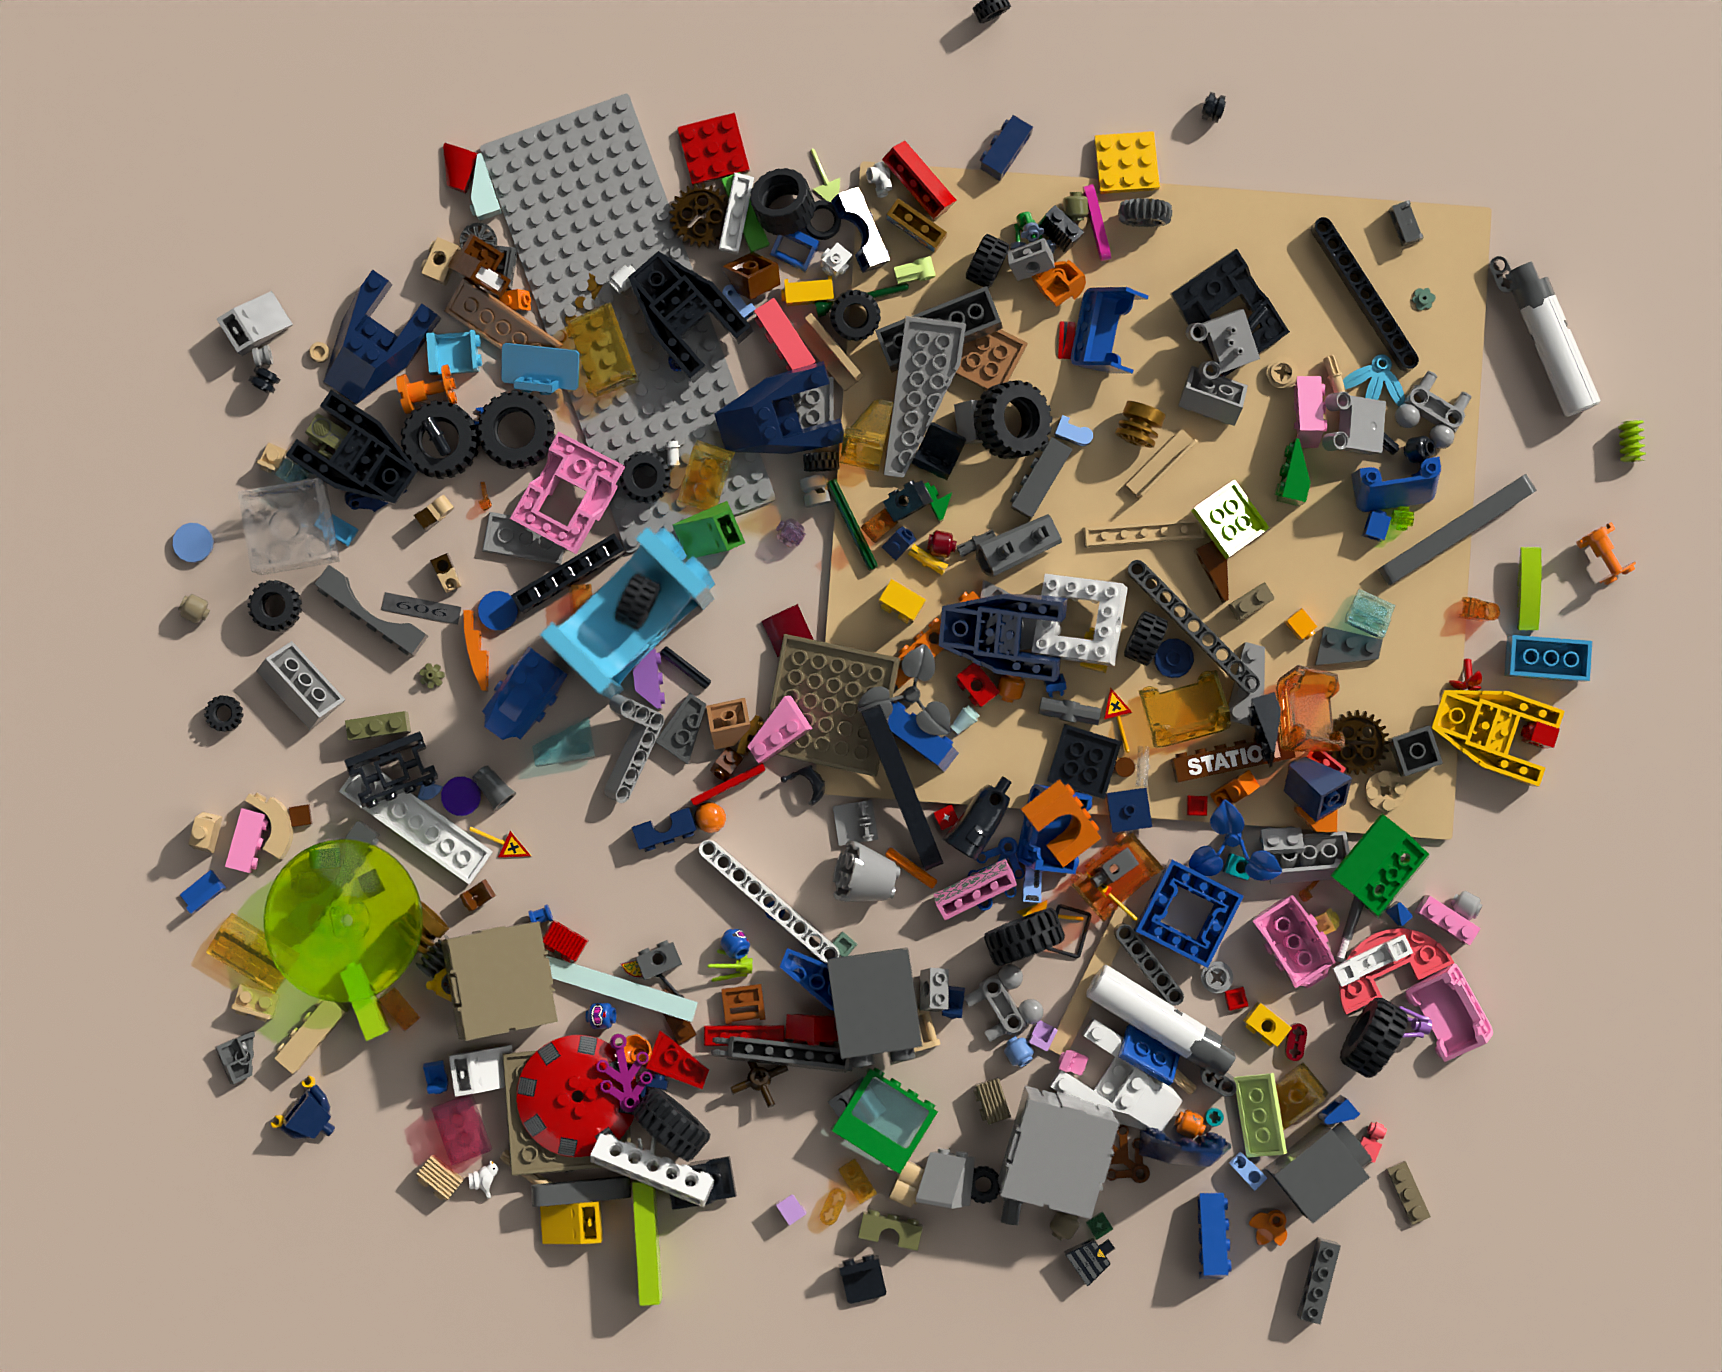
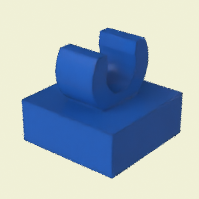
[1044,673,1067,698]

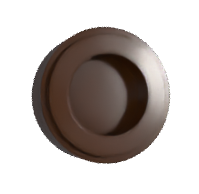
[1114,757,1135,777]

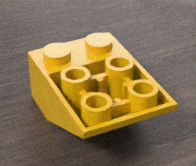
[540,1201,603,1244]

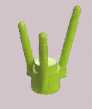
[707,949,753,982]

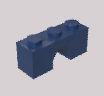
[632,807,697,852]

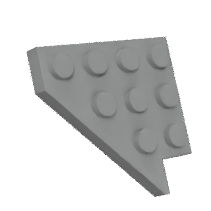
[792,377,834,429]

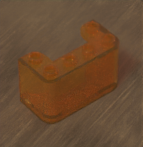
[1069,832,1164,922]

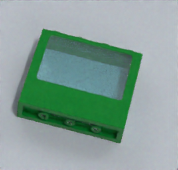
[830,1067,938,1174]

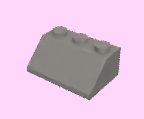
[1178,366,1248,426]

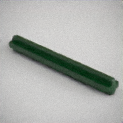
[827,479,878,571]

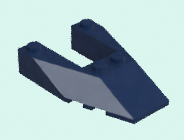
[323,269,441,405]
[714,361,846,454]
[938,594,1068,682]

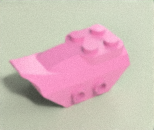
[1253,895,1336,989]

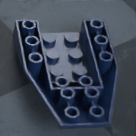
[1139,1127,1231,1167]

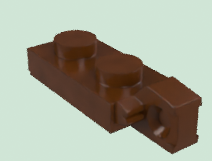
[662,989,697,1044]

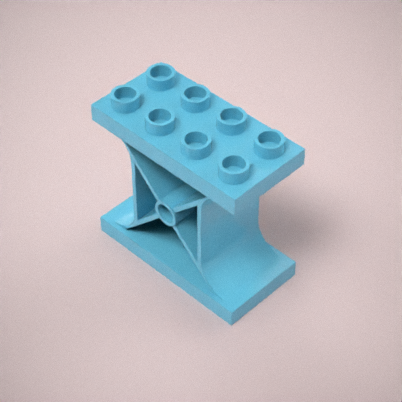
[540,527,715,699]

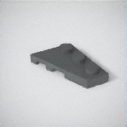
[1315,626,1383,666]

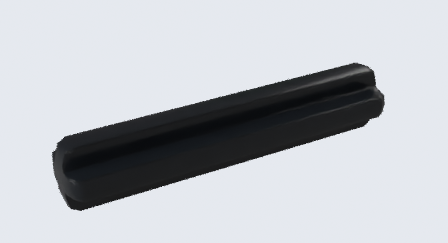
[660,646,711,689]

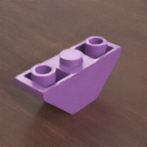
[633,648,665,709]

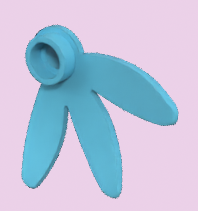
[1343,354,1405,407]

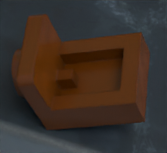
[710,747,744,782]
[459,879,496,912]

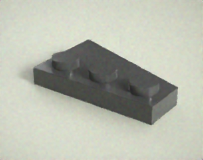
[655,693,707,764]

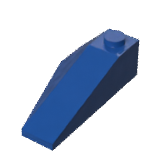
[780,948,834,1011]

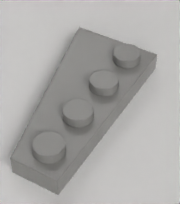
[1225,642,1265,727]

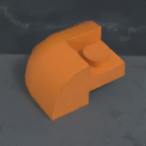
[1031,260,1086,307]

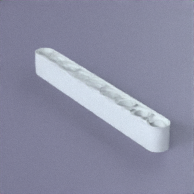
[699,840,840,964]

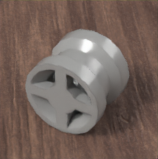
[252,345,273,367]

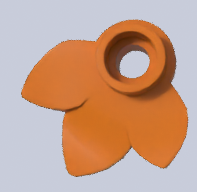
[1249,1210,1287,1246]

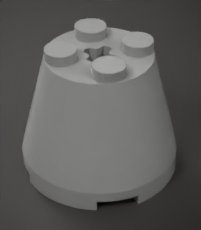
[833,841,900,902]

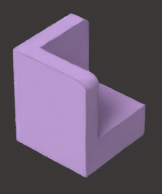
[1028,1020,1058,1051]
[776,1194,807,1226]

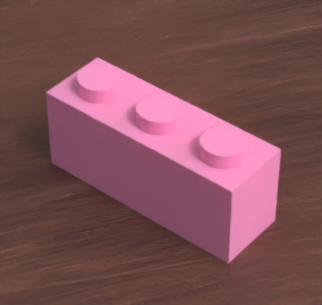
[225,808,270,873]
[1414,895,1481,945]

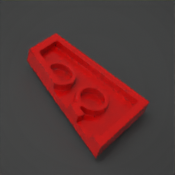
[646,1030,710,1089]

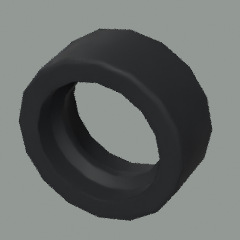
[805,200,841,240]

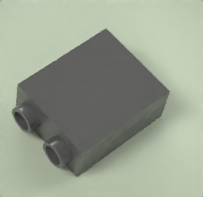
[827,947,923,1067]

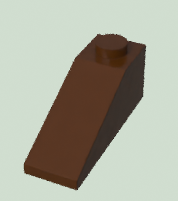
[1194,541,1229,603]

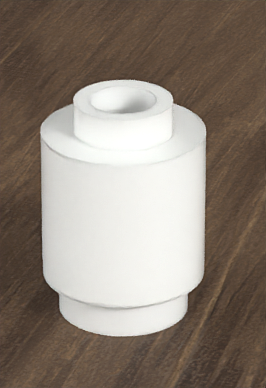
[609,265,635,294]

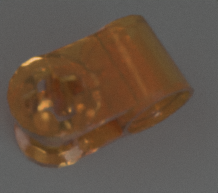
[1459,597,1500,622]

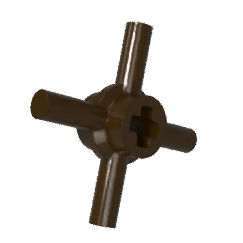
[730,1062,788,1108]

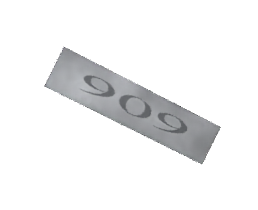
[382,592,461,624]

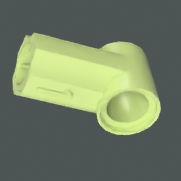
[894,257,936,285]

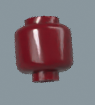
[927,530,957,558]

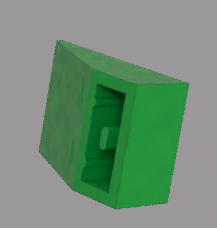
[1275,438,1311,507]

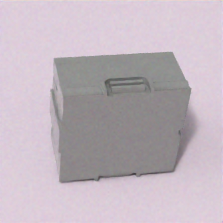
[997,1086,1119,1219]

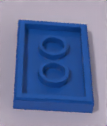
[1118,1024,1180,1086]

